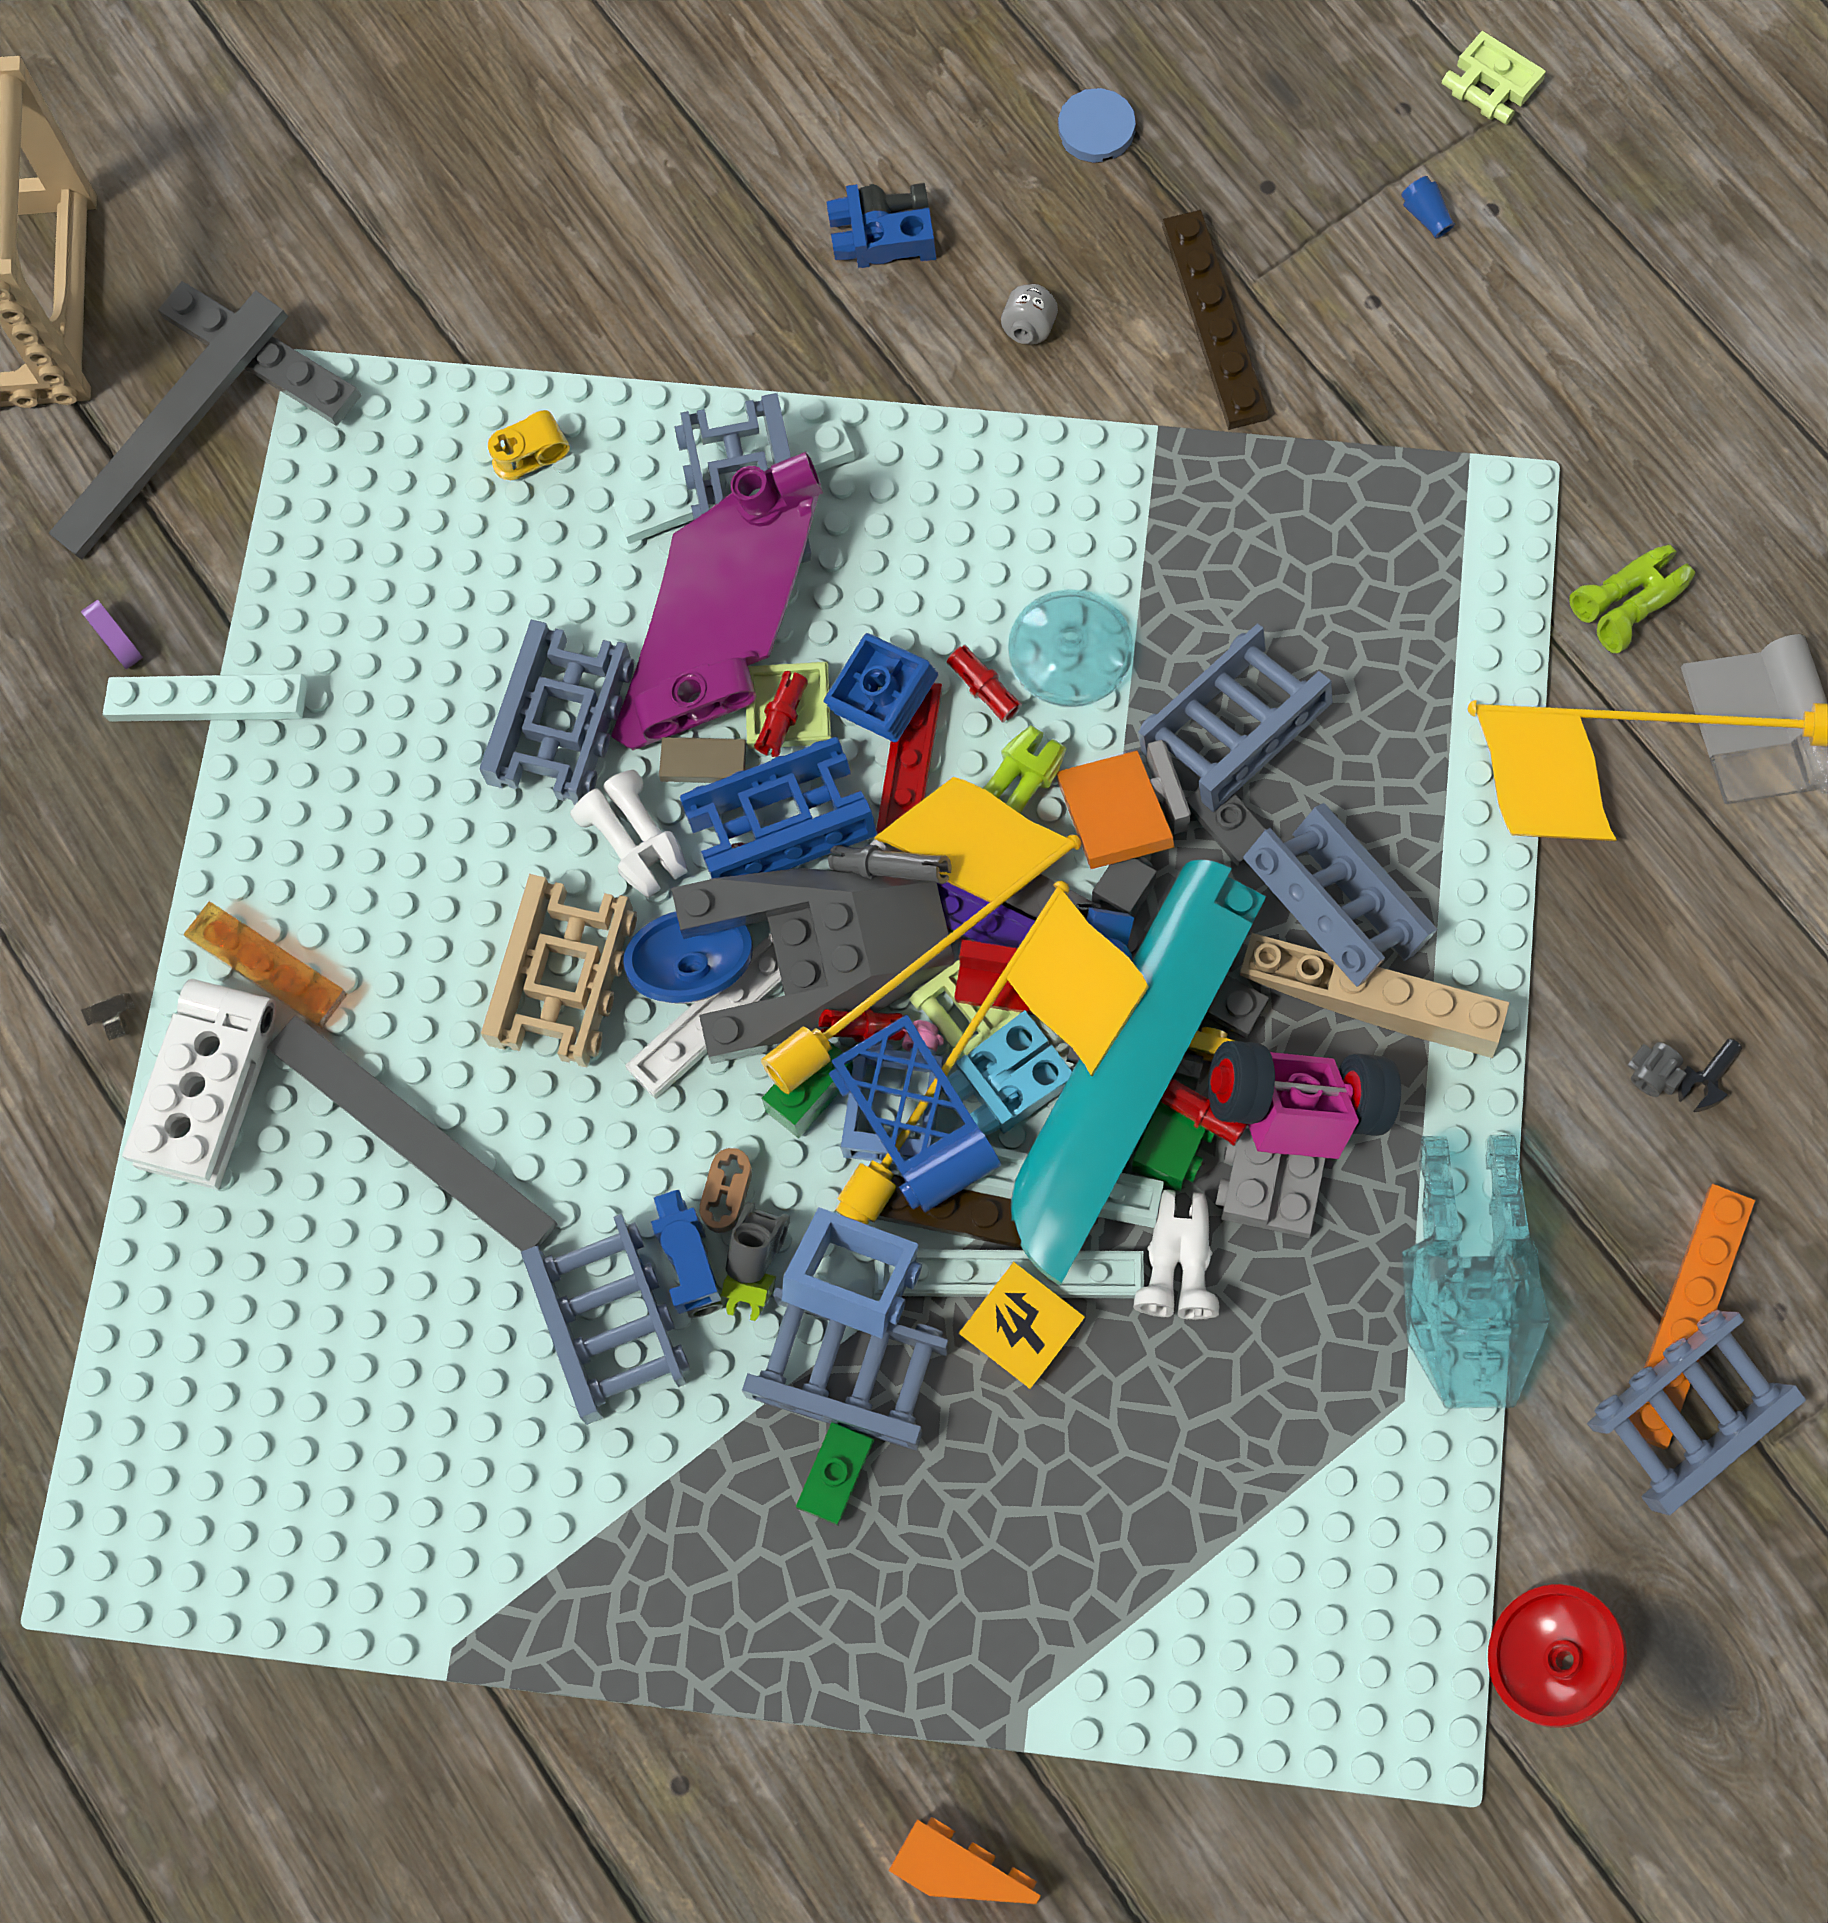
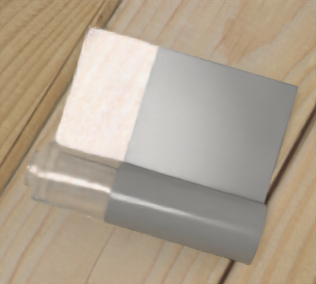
[1680,634,1828,805]

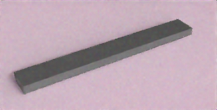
[49,290,289,560]
[267,1015,558,1252]

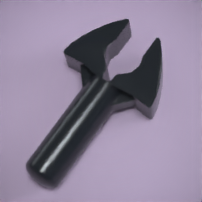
[1678,1039,1742,1112]

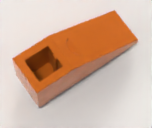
[888,1817,1041,1904]

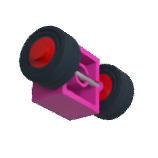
[1208,1041,1401,1159]

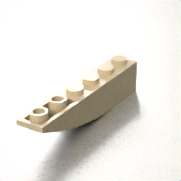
[1240,933,1510,1058]

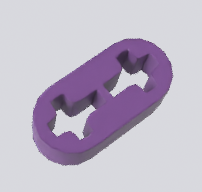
[80,600,143,669]

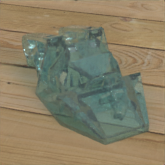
[1402,1135,1550,1409]

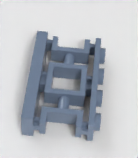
[674,393,811,563]
[479,619,634,805]

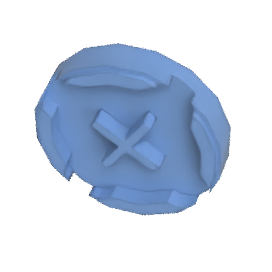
[1058,88,1136,163]

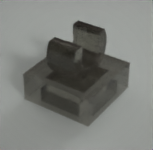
[81,993,136,1041]

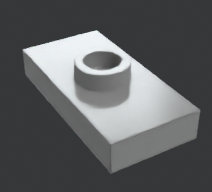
[1146,740,1191,835]

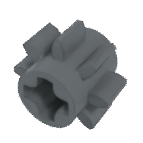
[1628,1042,1687,1097]

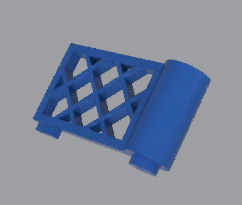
[829,1015,1001,1213]

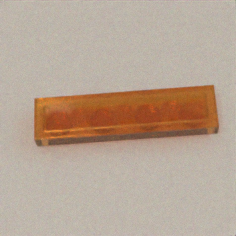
[183,901,348,1029]

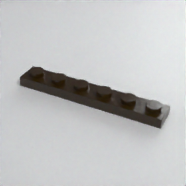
[1162,210,1268,430]

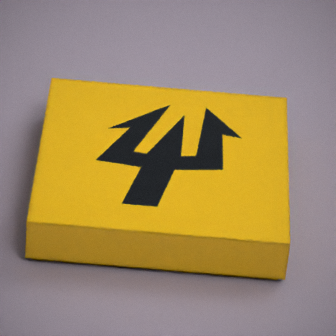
[959,1261,1085,1389]

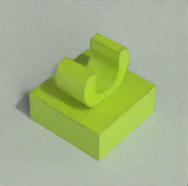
[721,1273,776,1321]

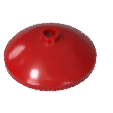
[1488,1584,1627,1728]

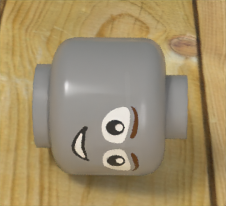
[1001,284,1058,345]

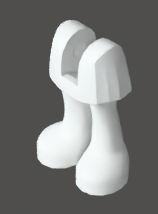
[570,769,688,898]

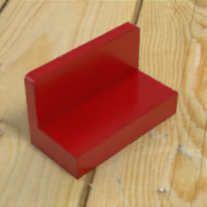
[954,939,1034,1015]

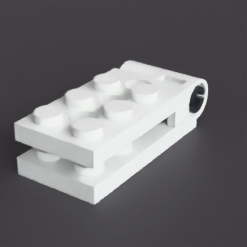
[122,978,276,1190]

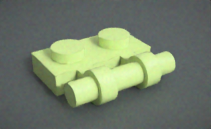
[1442,31,1546,125]

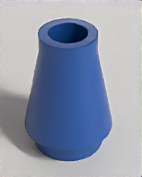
[1401,176,1455,239]

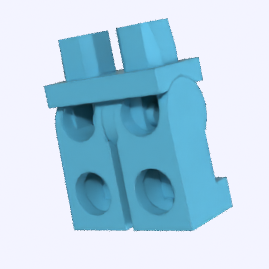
[942,1010,1072,1136]

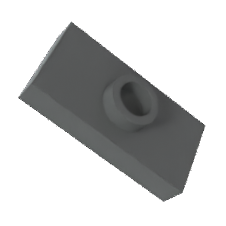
[1186,788,1266,867]

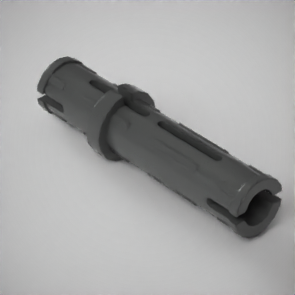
[828,845,951,884]

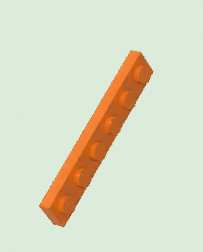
[1628,1184,1755,1450]

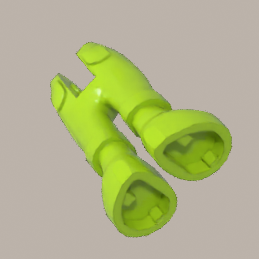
[1569,544,1695,653]

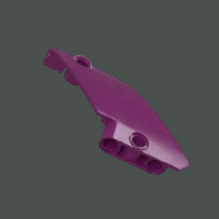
[611,451,823,751]

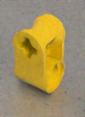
[488,410,570,480]

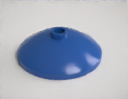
[623,911,753,1004]

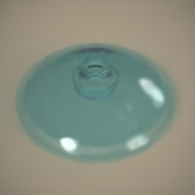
[1008,589,1133,707]

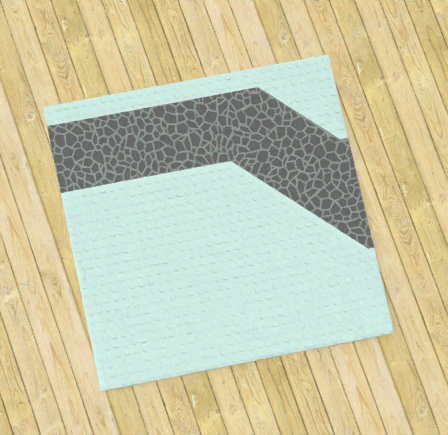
[21,349,1560,1808]

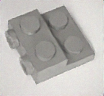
[1216,1128,1325,1238]

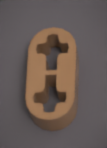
[699,1148,752,1233]

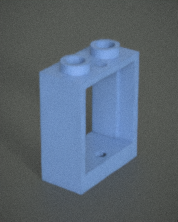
[841,1043,944,1164]
[782,1207,922,1339]

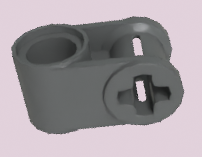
[725,1202,790,1283]

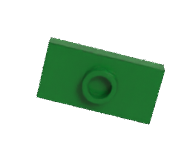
[796,1422,874,1526]

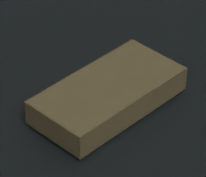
[659,737,747,783]

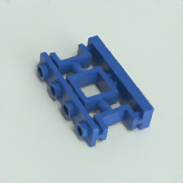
[680,737,877,879]

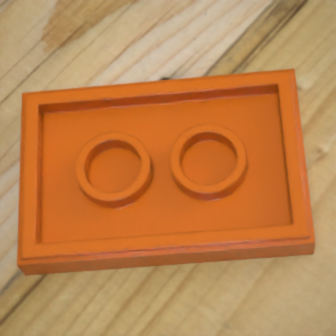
[1057,750,1174,869]

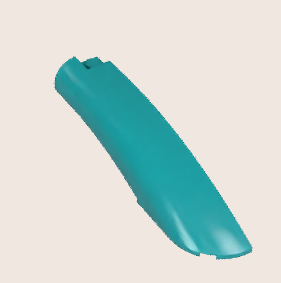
[1011,860,1266,1286]

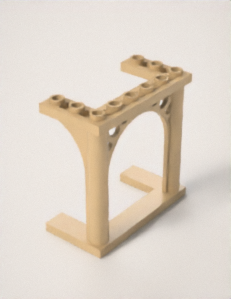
[0,56,97,408]

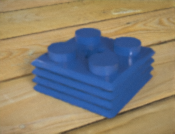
[824,633,938,742]

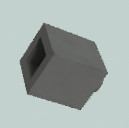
[1092,856,1156,917]

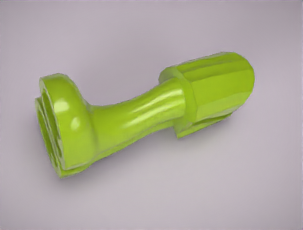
[983,725,1067,814]

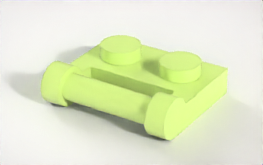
[909,960,1020,1060]

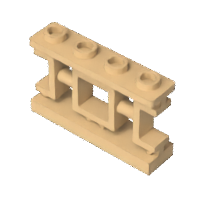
[481,874,637,1068]

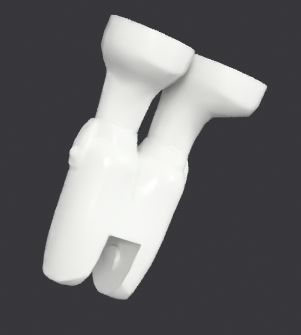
[1133,1190,1219,1320]

